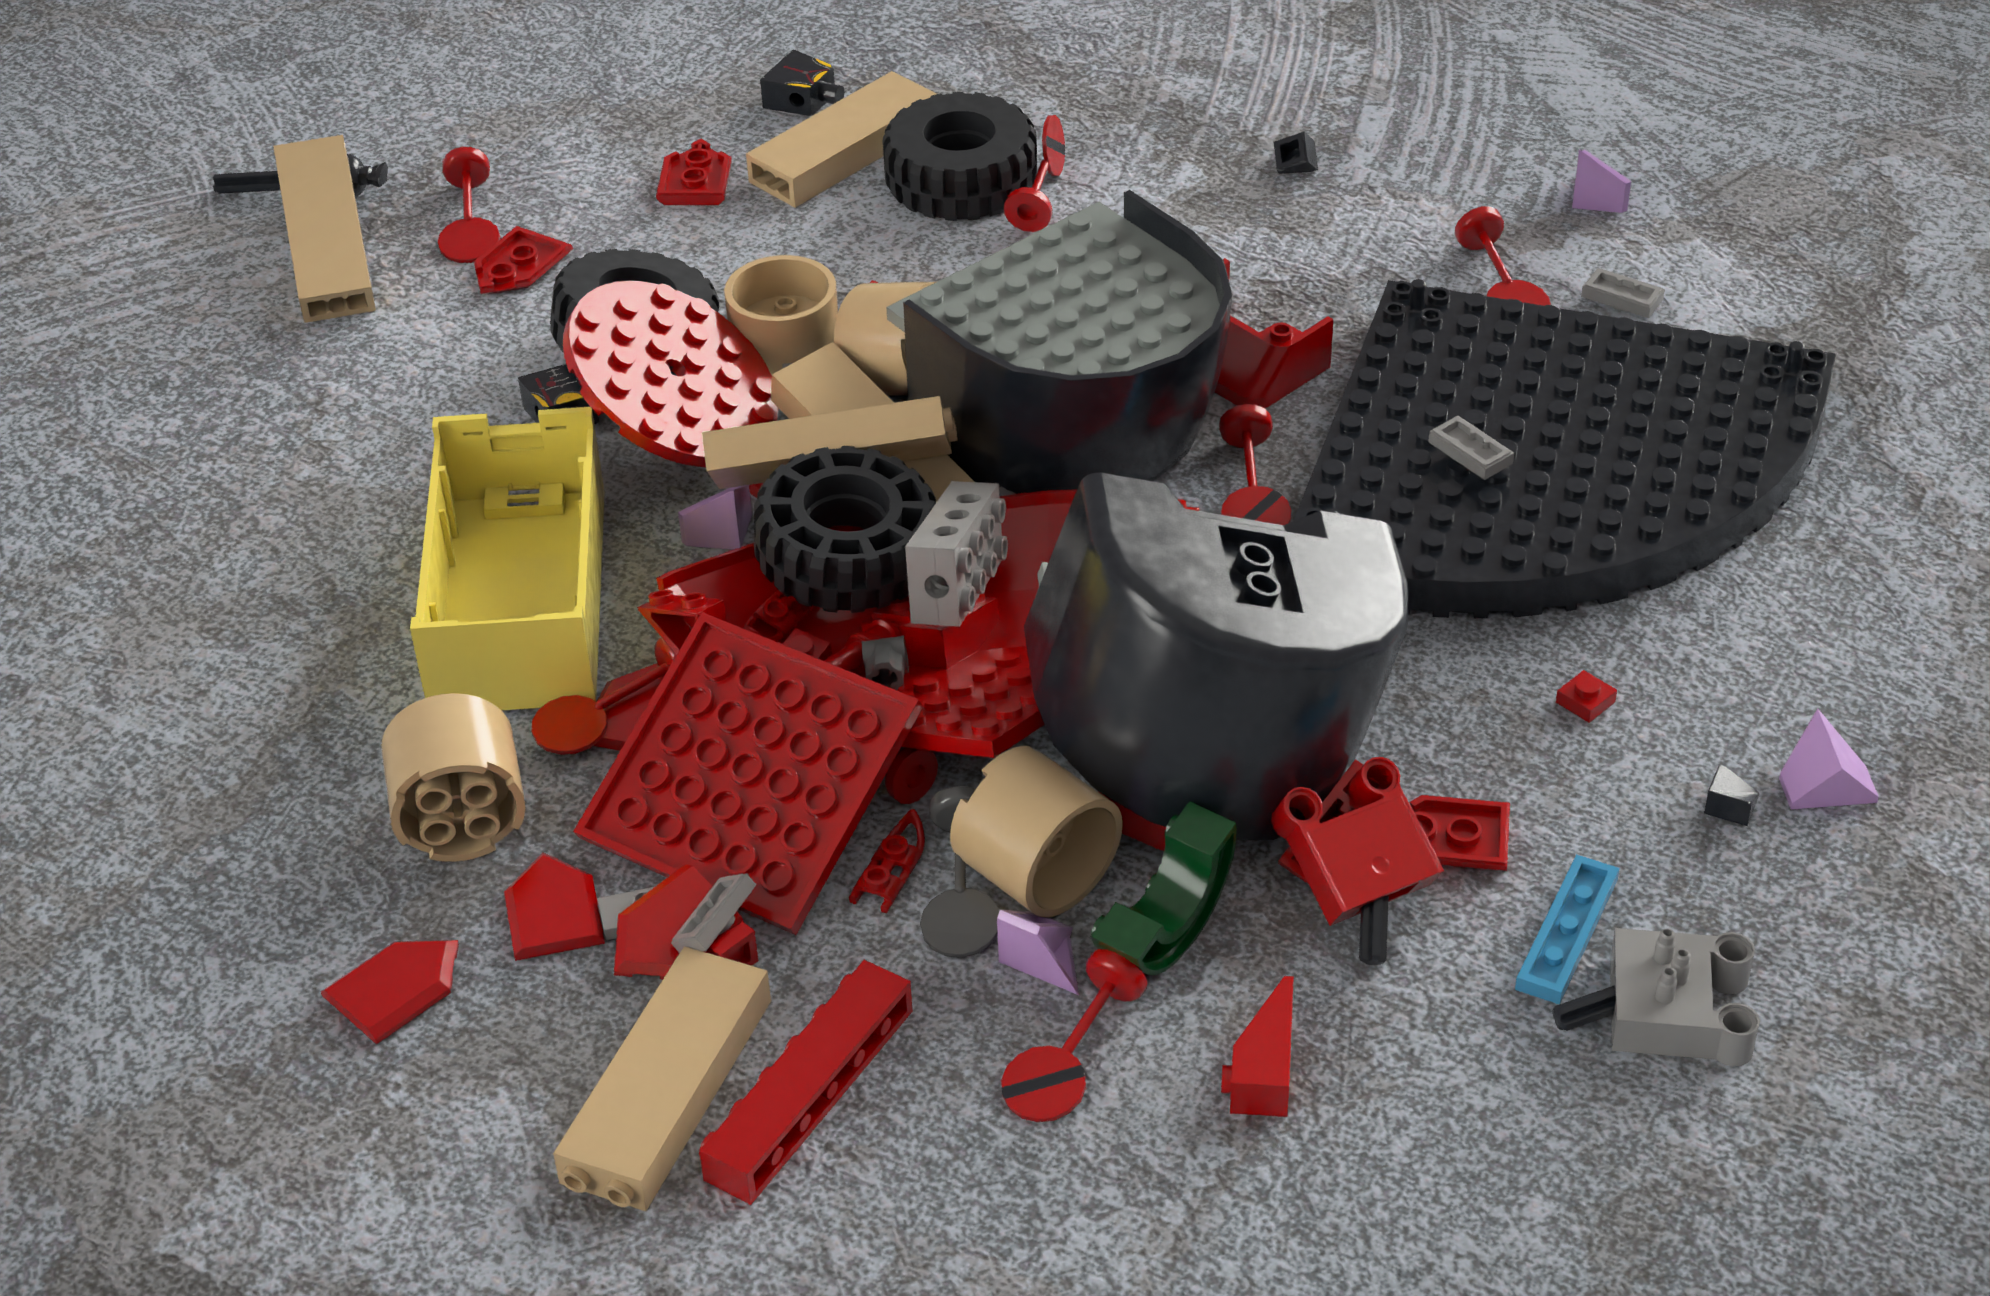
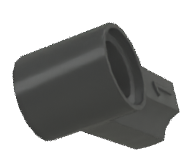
[862,636,909,690]

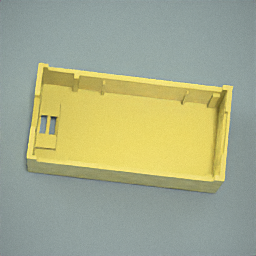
[410,407,605,710]

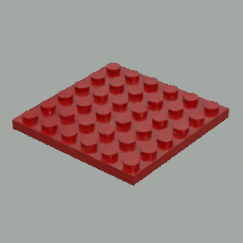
[573,612,923,935]

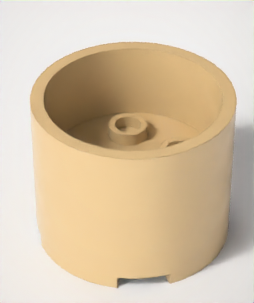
[724,255,838,375]
[834,282,936,396]
[381,693,525,862]
[950,746,1122,917]

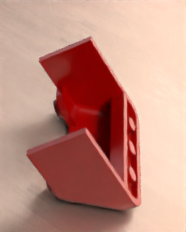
[1215,258,1333,409]

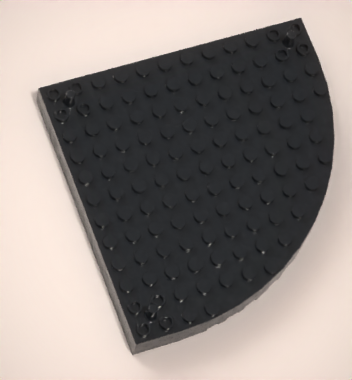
[1293,279,1836,619]

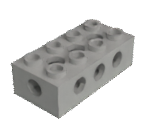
[905,481,1008,627]

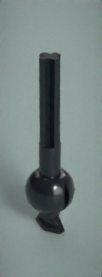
[213,154,388,198]

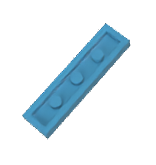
[1515,854,1620,1004]

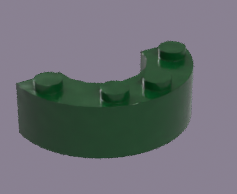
[1090,801,1237,975]

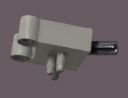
[1552,928,1760,1066]

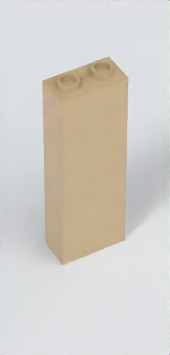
[746,71,937,208]
[273,135,376,323]
[771,342,974,502]
[702,396,957,489]
[553,946,771,1211]

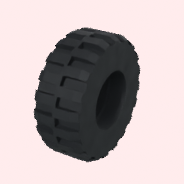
[882,92,1037,221]
[550,249,719,376]
[754,446,936,613]

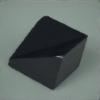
[1273,131,1318,174]
[1704,764,1759,826]

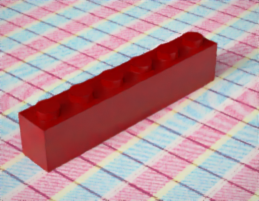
[699,959,913,1205]

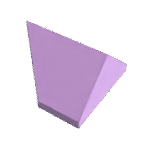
[1572,149,1631,213]
[678,485,752,550]
[1779,708,1879,809]
[997,910,1079,995]

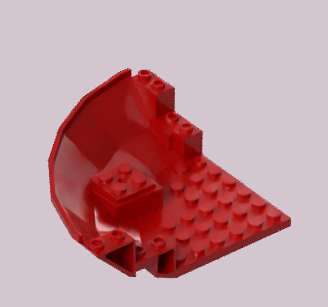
[637,490,1199,758]

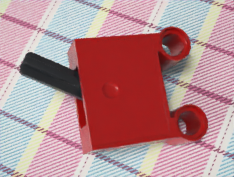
[1272,756,1444,965]

